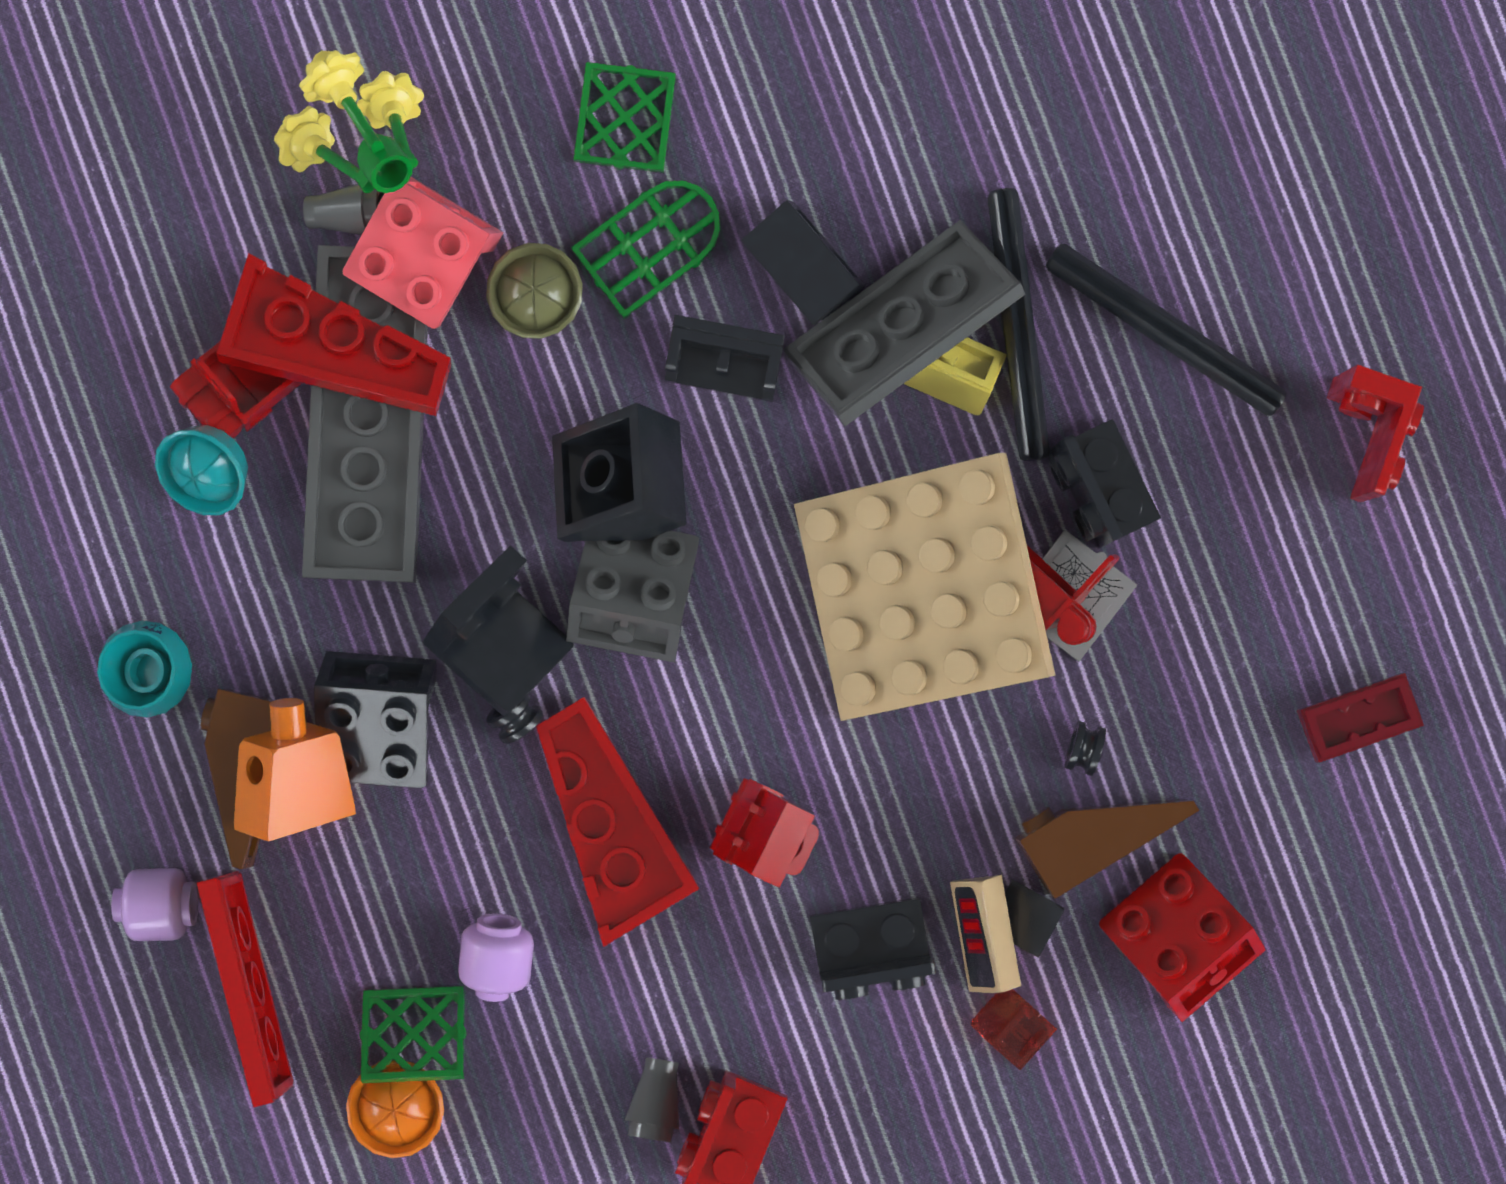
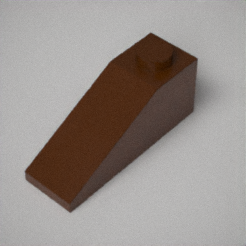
[201,689,274,869]
[1015,799,1200,899]

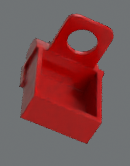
[170,341,302,439]
[1027,545,1120,645]
[709,778,819,888]

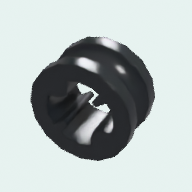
[486,694,543,744]
[1064,721,1106,776]

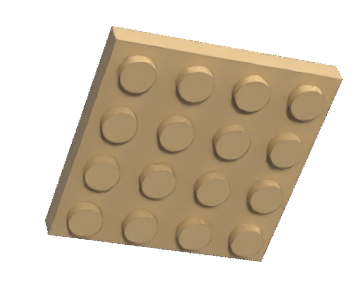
[794,453,1055,721]

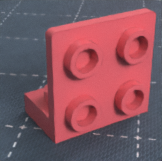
[342,177,504,329]

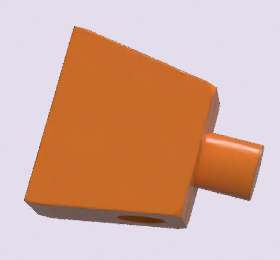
[234,698,356,842]

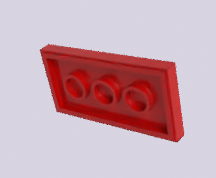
[197,871,294,1108]

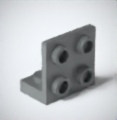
[566,531,699,663]

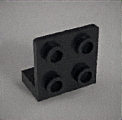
[1048,419,1161,548]
[422,545,574,716]
[314,651,437,788]
[809,897,937,1000]

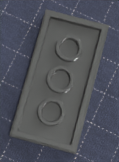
[783,220,1025,426]

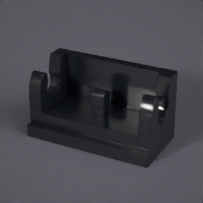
[741,200,865,325]
[665,315,785,402]

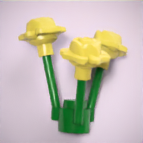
[274,50,424,193]

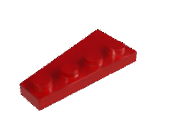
[216,253,451,416]
[536,697,700,947]

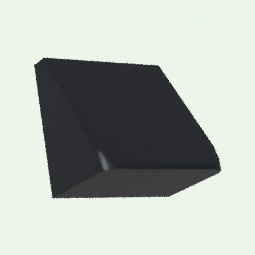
[1005,879,1065,957]

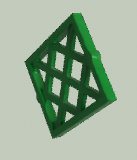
[573,62,676,173]
[359,986,467,1083]

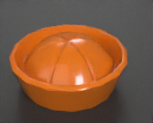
[346,1060,444,1158]

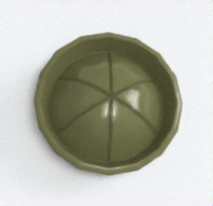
[486,243,583,339]

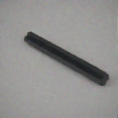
[987,188,1050,461]
[1046,243,1287,416]

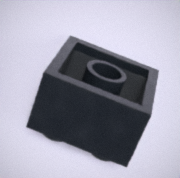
[552,403,687,542]

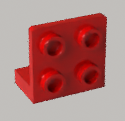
[1326,364,1424,502]
[1099,853,1266,1022]
[675,1070,788,1184]

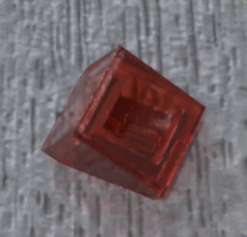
[971,989,1057,1070]

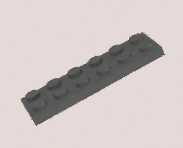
[302,245,428,583]

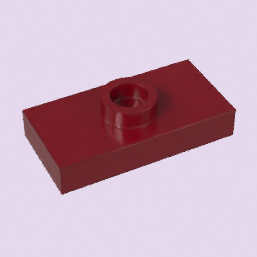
[1296,673,1424,763]

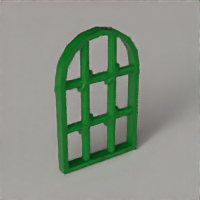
[571,180,720,319]

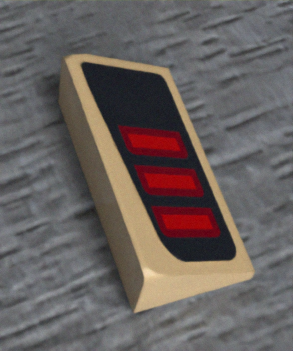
[950,875,1021,993]

